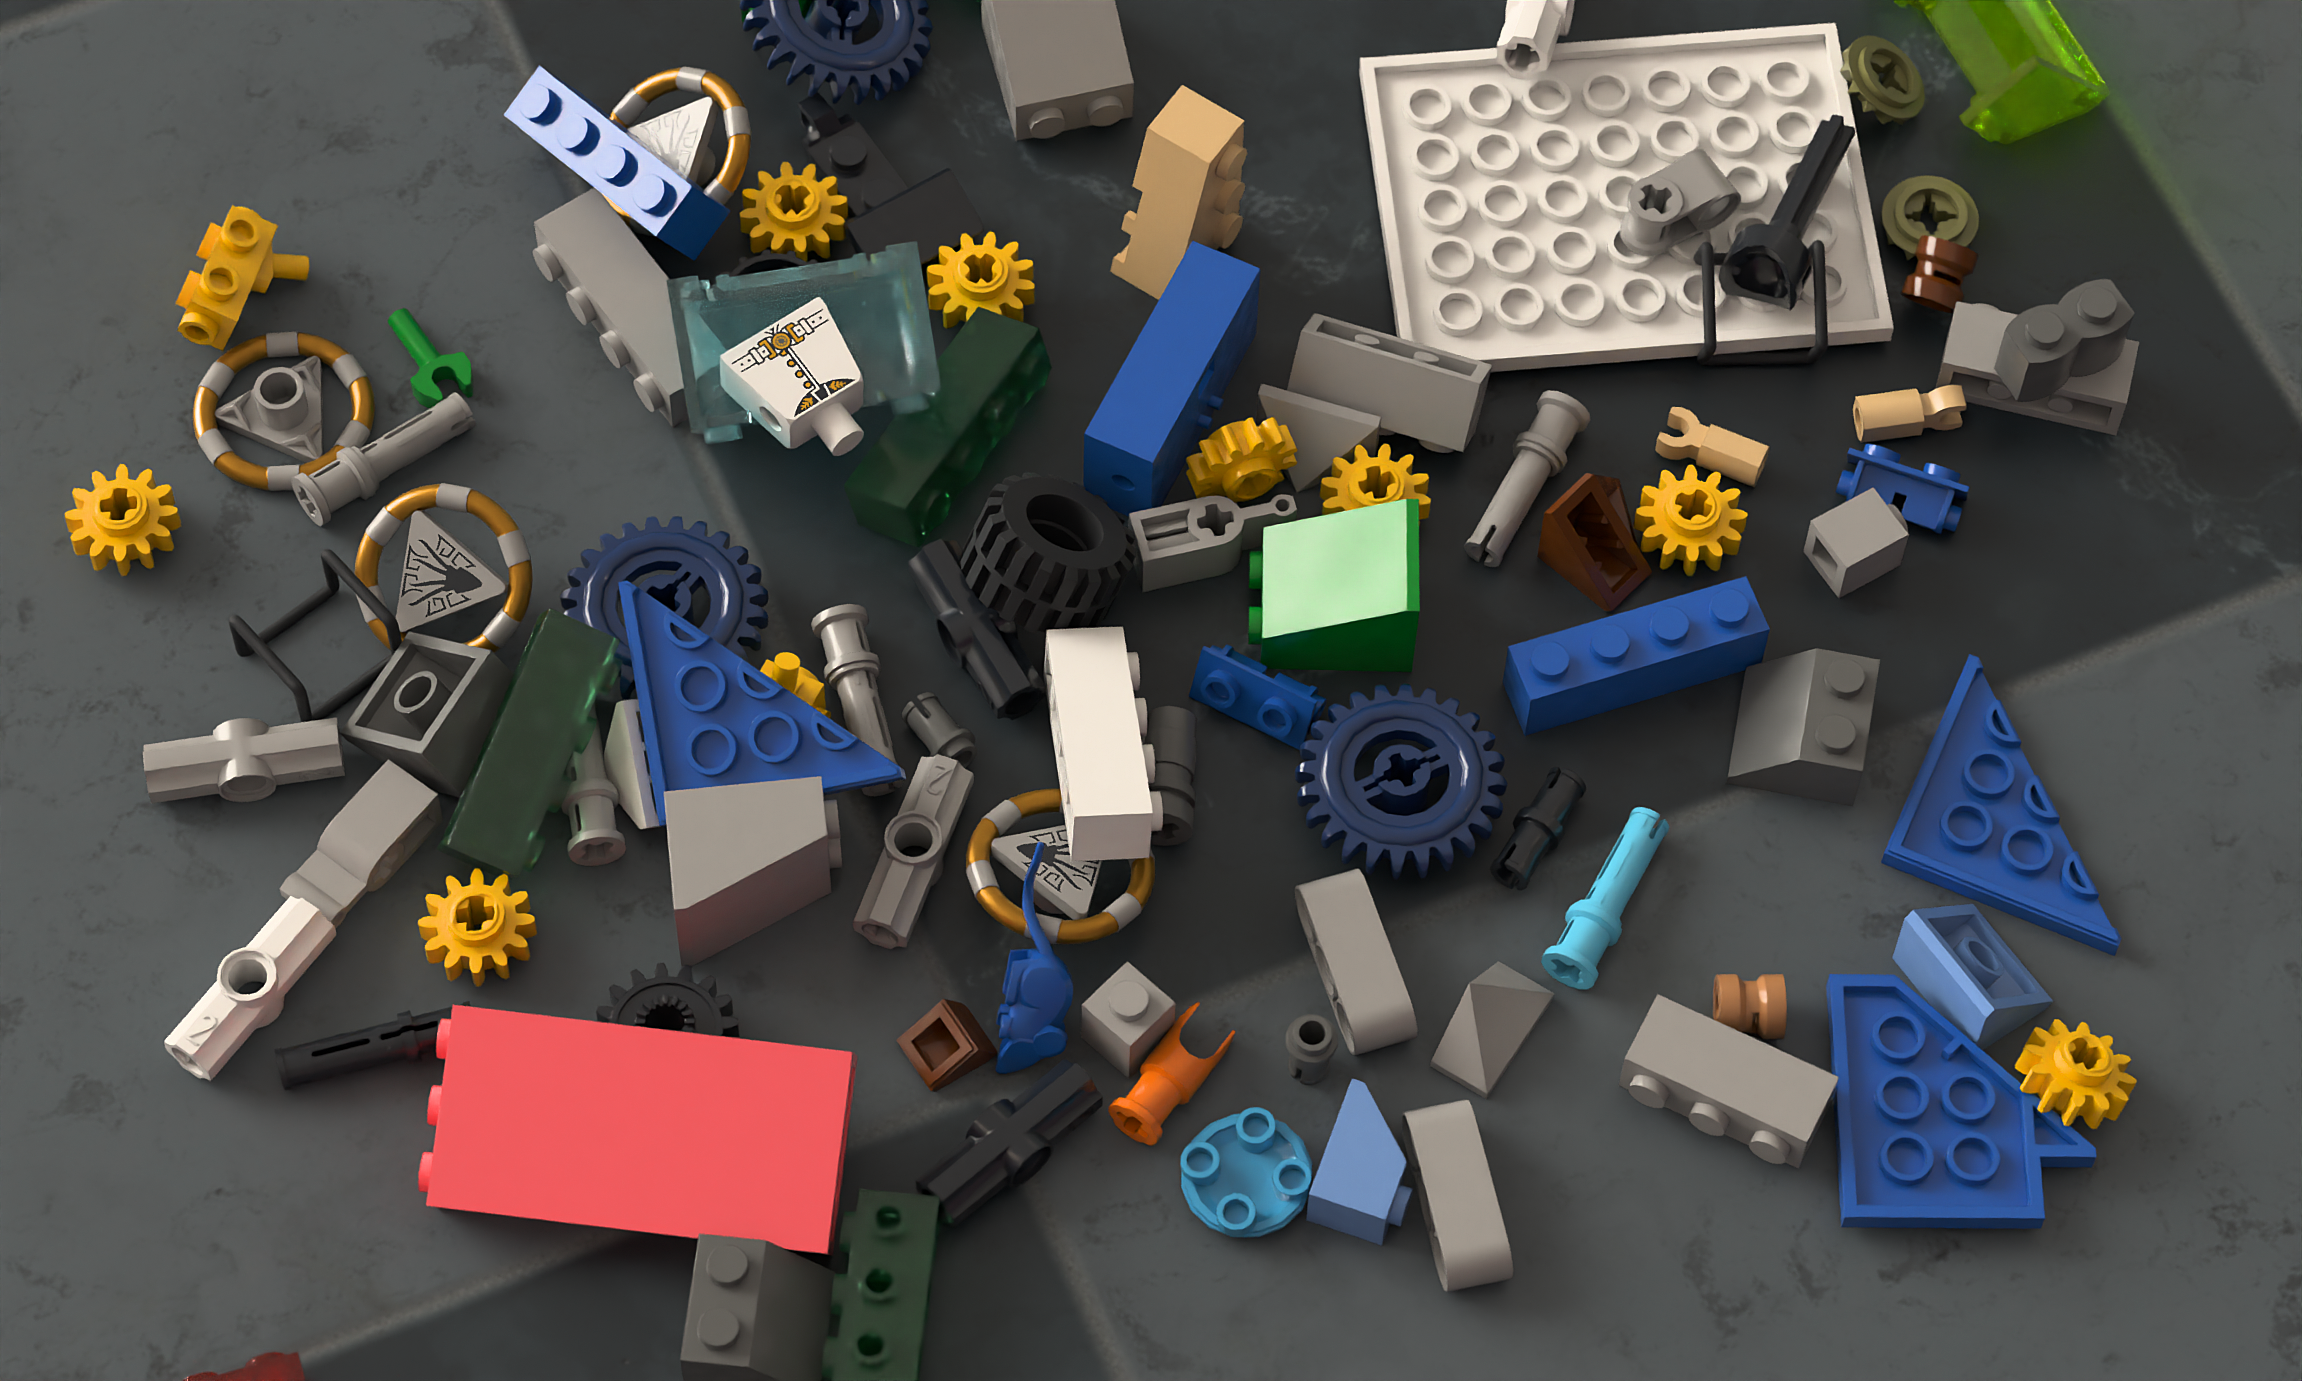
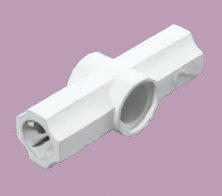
[1496,0,1575,80]
[164,896,336,1081]

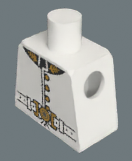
[720,296,864,456]

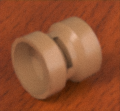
[1713,974,1787,1039]

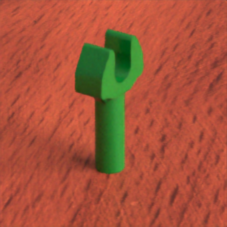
[388,308,474,409]

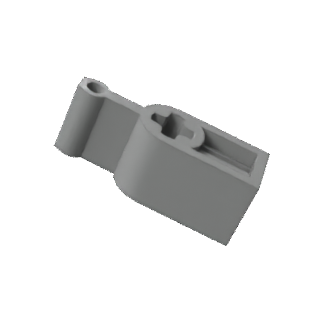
[1128,494,1297,592]
[280,759,443,928]

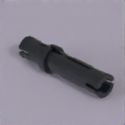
[275,1001,471,1091]

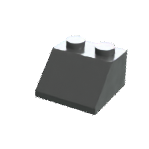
[340,632,534,799]
[1726,648,1880,806]
[680,1234,836,1381]

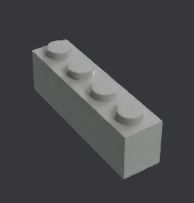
[533,188,729,427]

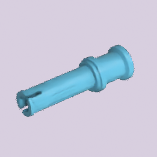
[1541,807,1669,990]

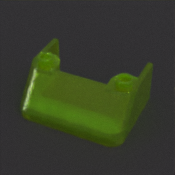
[1893,0,2110,145]

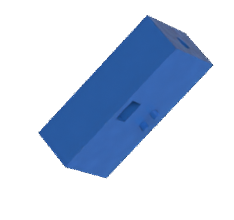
[1083,241,1260,516]

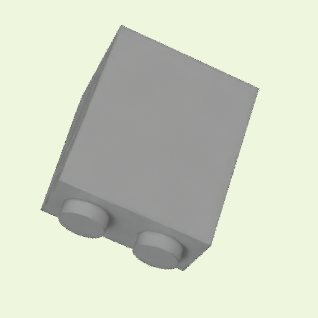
[981,0,1134,141]
[664,776,842,966]

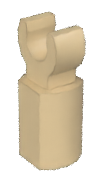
[1853,385,1967,443]
[1655,407,1770,487]

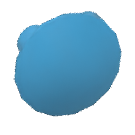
[1181,1107,1312,1237]

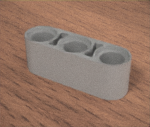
[1295,868,1417,1056]
[1401,1099,1513,1292]

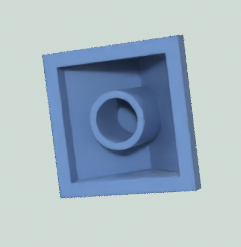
[1892,904,2053,1050]

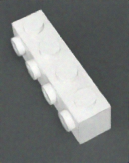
[1044,627,1163,861]

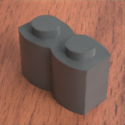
[1994,279,2135,402]

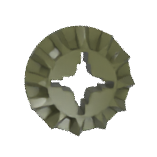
[1840,36,1925,125]
[1880,176,1979,260]

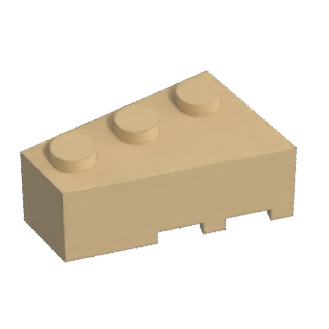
[1110,85,1247,300]

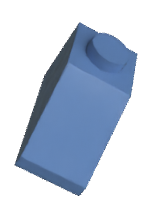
[1306,1079,1413,1245]

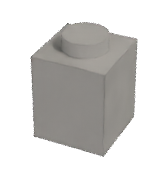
[1803,488,1909,599]
[1081,961,1176,1079]

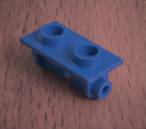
[1836,444,1969,534]
[1189,644,1327,750]

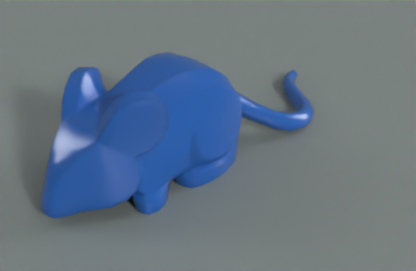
[995,842,1073,1074]

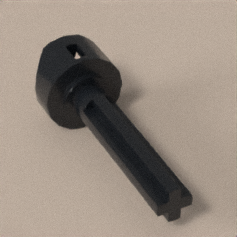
[1718,114,1856,310]

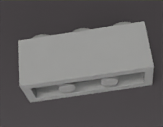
[1935,301,2139,435]
[1287,313,1492,453]
[1619,994,1839,1169]

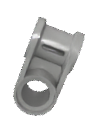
[1620,149,1741,256]

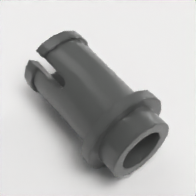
[901,692,977,768]
[1285,1014,1338,1085]

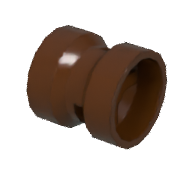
[1901,235,1979,314]

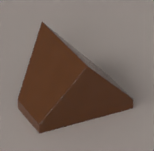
[1537,473,1653,611]

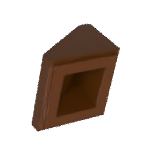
[896,999,998,1092]

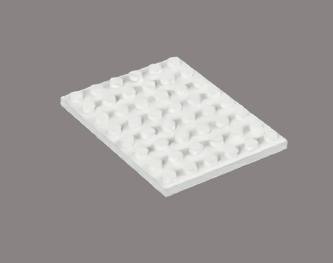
[1359,23,1894,372]

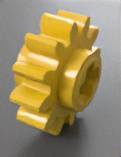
[739,162,848,262]
[927,232,1035,339]
[1186,417,1298,503]
[1320,443,1431,524]
[65,464,181,576]
[1633,465,1748,576]
[418,868,537,987]
[2015,1019,2137,1129]

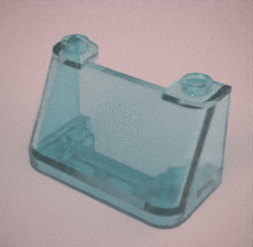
[665,241,942,444]

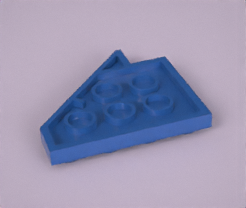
[1826,974,2096,1229]

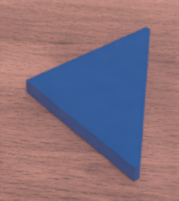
[618,580,906,828]
[1881,654,2122,956]

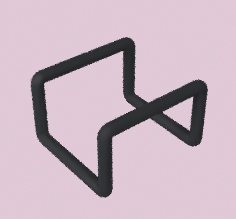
[1693,240,1828,365]
[229,549,402,722]

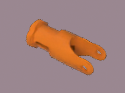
[1108,1002,1236,1146]

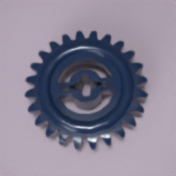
[739,0,933,105]
[559,516,769,700]
[1295,683,1508,880]

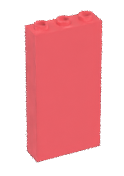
[418,1005,858,1255]

